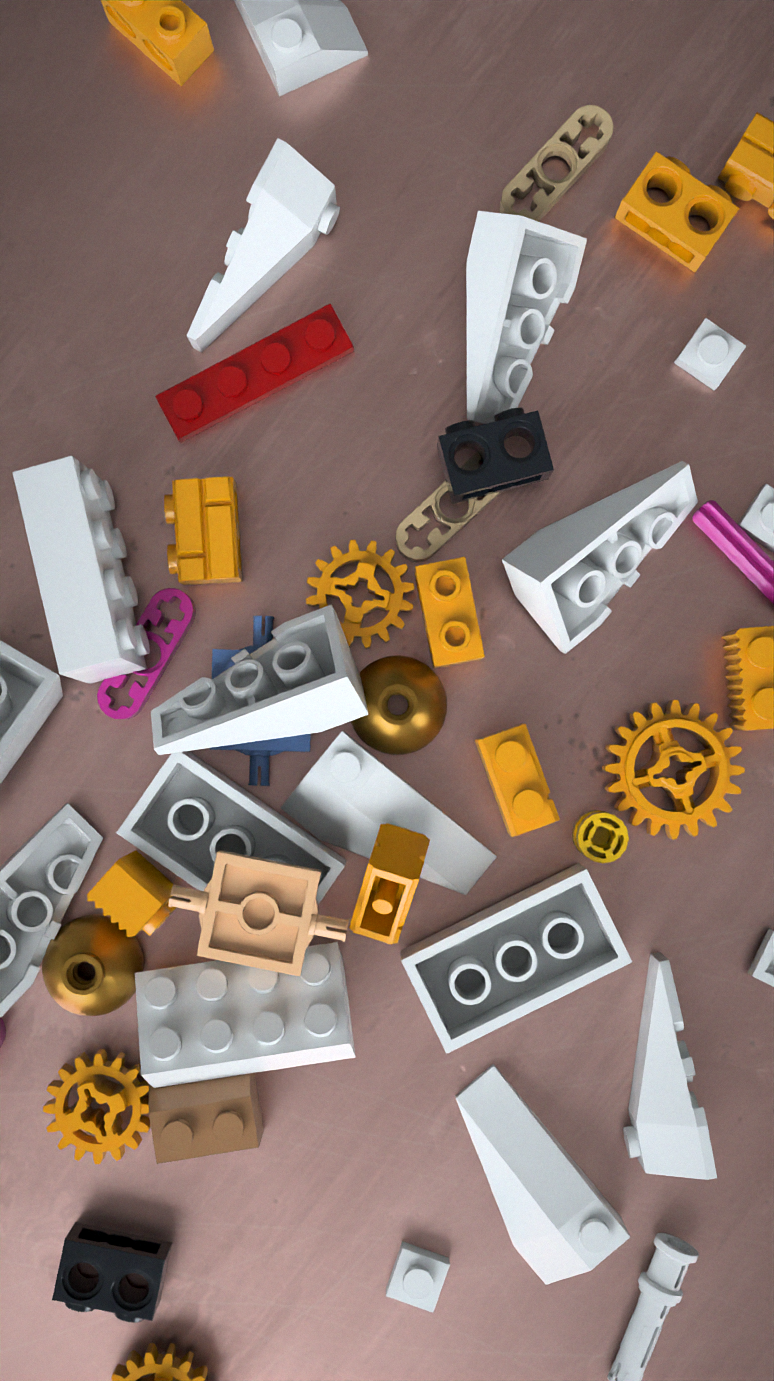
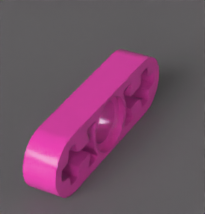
[97,588,196,719]

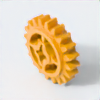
[602,700,745,839]

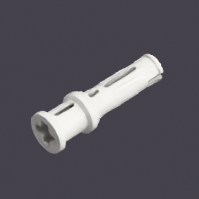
[607,1233,699,1381]

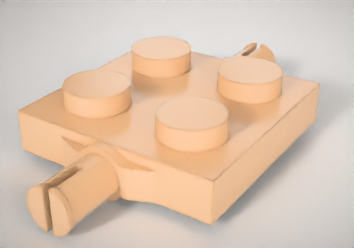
[169,850,349,976]

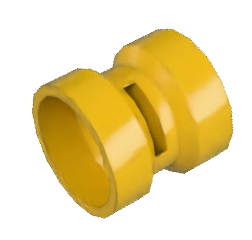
[572,810,629,864]

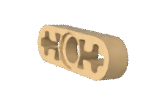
[500,105,613,222]
[395,452,502,562]

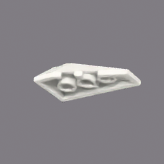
[234,0,368,97]
[187,138,340,352]
[466,211,587,424]
[281,731,497,895]
[623,952,717,1180]

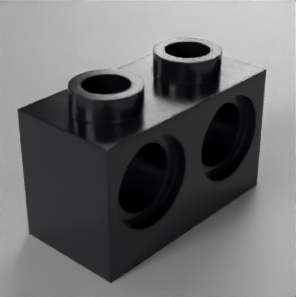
[437,408,554,504]
[52,1222,173,1323]

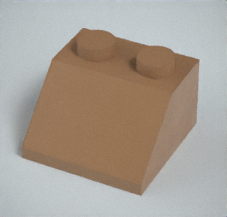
[149,1073,264,1164]

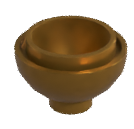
[350,655,447,755]
[42,915,144,1016]

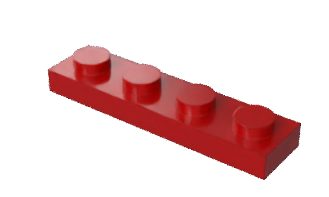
[155,303,354,443]

